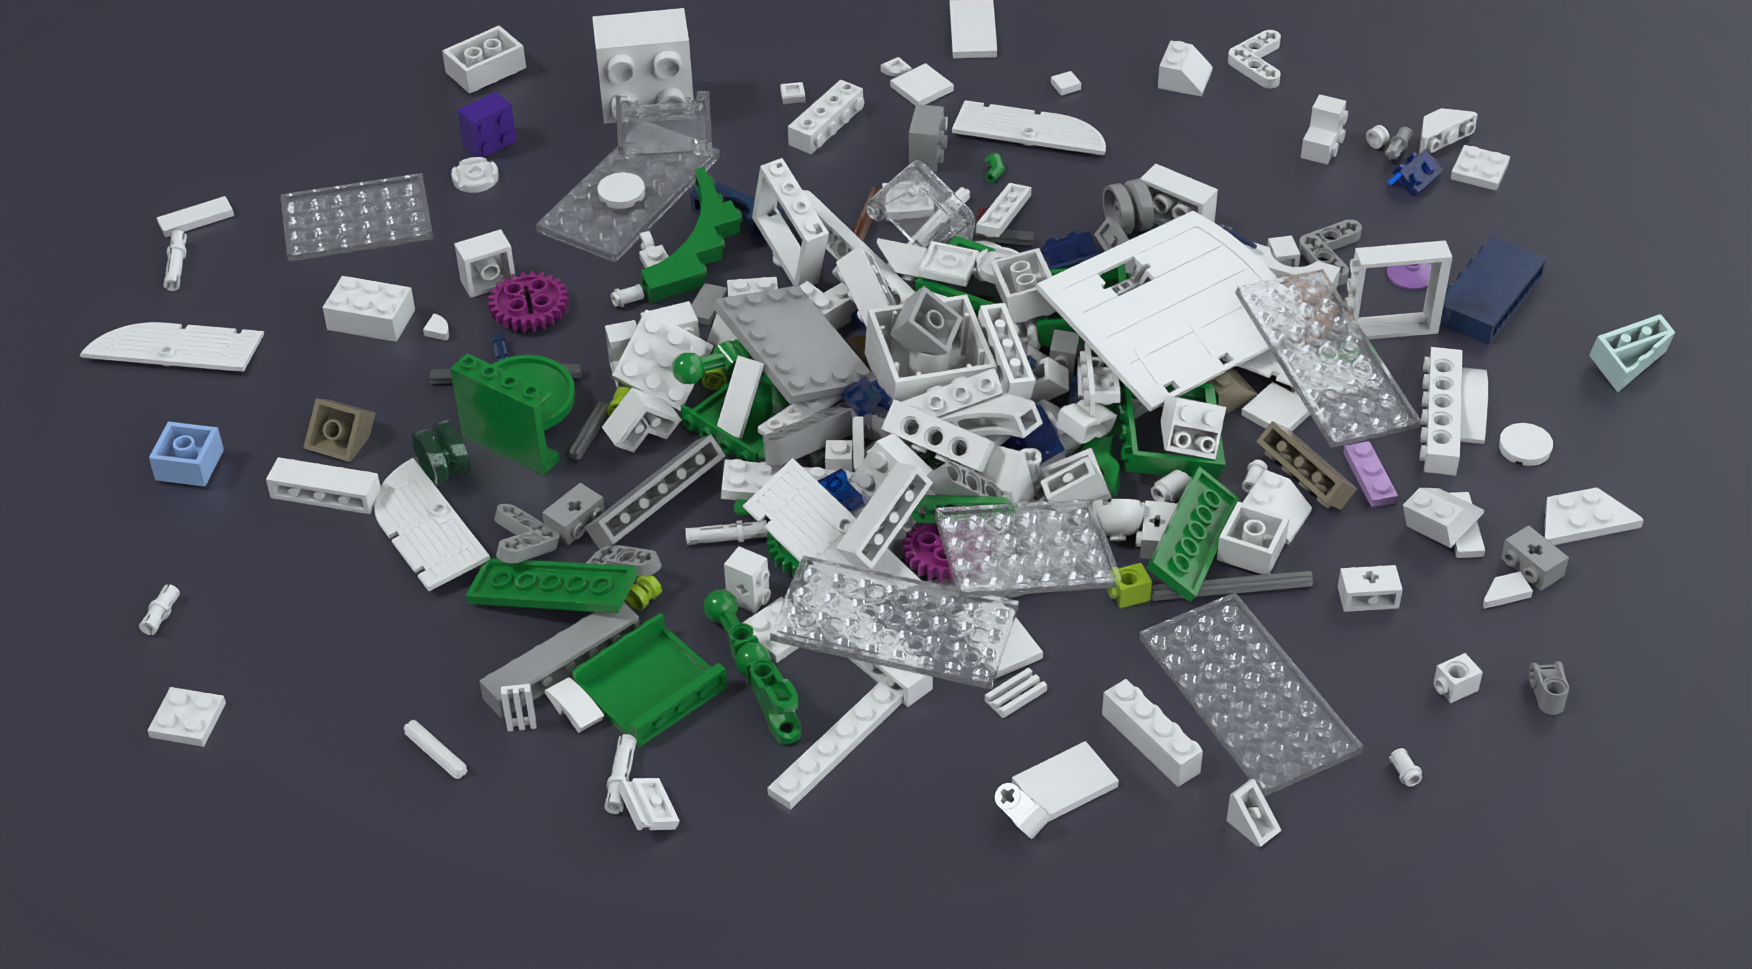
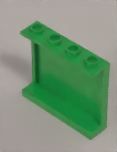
[450,353,560,476]
[680,370,793,463]
[572,613,727,748]

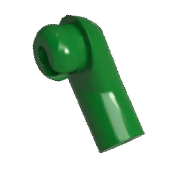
[985,153,1005,183]

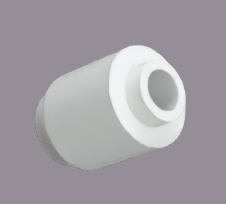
[1151,470,1190,503]

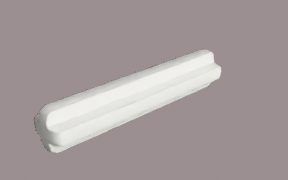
[404,720,467,779]

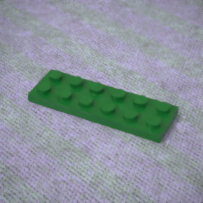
[1147,466,1240,602]
[466,558,638,613]

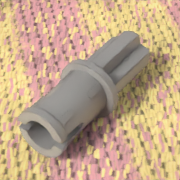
[1385,127,1413,161]

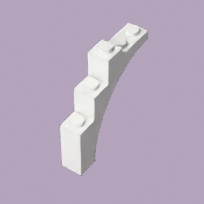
[867,392,1043,454]

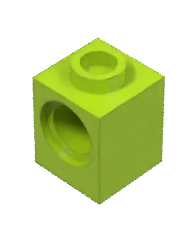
[1107,563,1152,609]

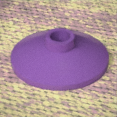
[1387,263,1432,290]

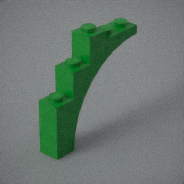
[641,167,743,303]

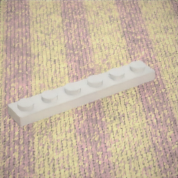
[768,682,902,810]

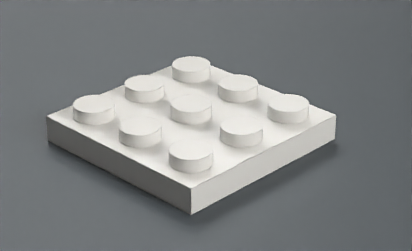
[611,310,714,413]

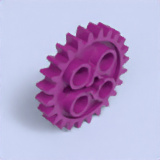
[488,271,569,333]
[902,523,992,583]

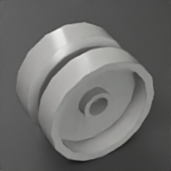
[1102,178,1154,235]

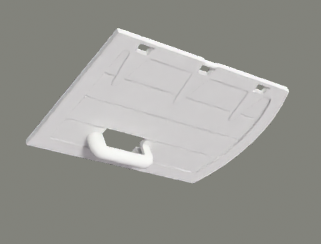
[1035,211,1306,411]

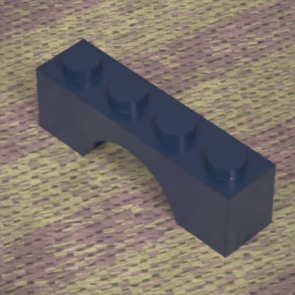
[690,181,785,243]

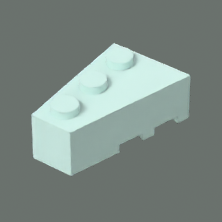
[1589,314,1675,392]

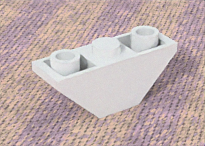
[1419,108,1478,157]

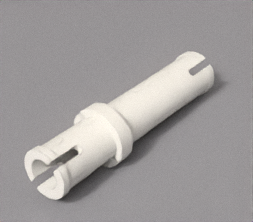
[163,230,187,291]
[685,520,768,545]
[604,734,637,814]

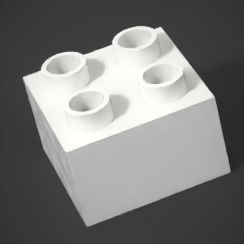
[592,8,695,124]
[865,295,997,409]

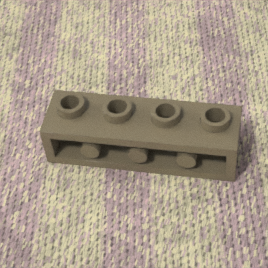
[1256,421,1357,510]

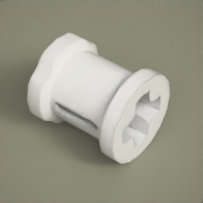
[1020,448,1042,483]

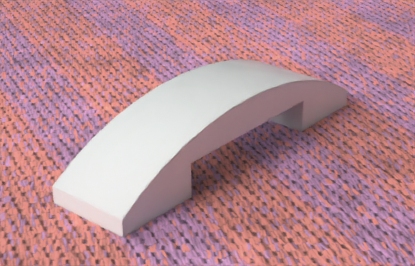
[1460,367,1488,444]

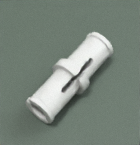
[139,585,180,635]

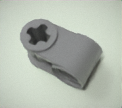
[1529,661,1569,715]

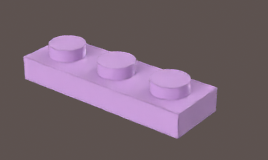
[1344,441,1398,508]

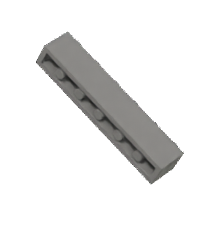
[584,435,725,549]
[480,603,640,719]

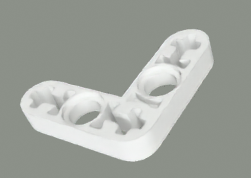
[1228,30,1281,89]

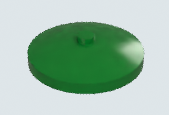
[491,355,575,430]

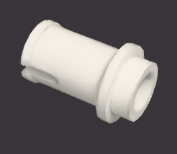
[611,284,644,308]
[1242,460,1268,493]
[1389,748,1422,787]

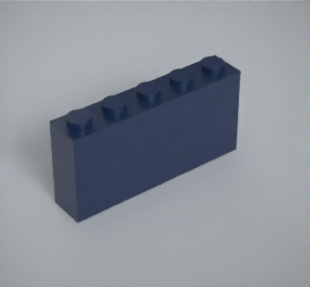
[1440,236,1547,345]

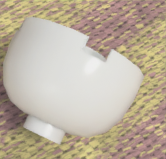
[1090,499,1145,542]

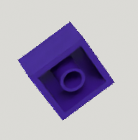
[457,92,517,158]

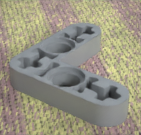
[1299,220,1362,286]
[494,504,560,563]
[586,545,662,576]

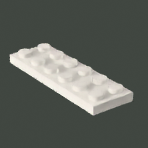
[721,459,871,511]

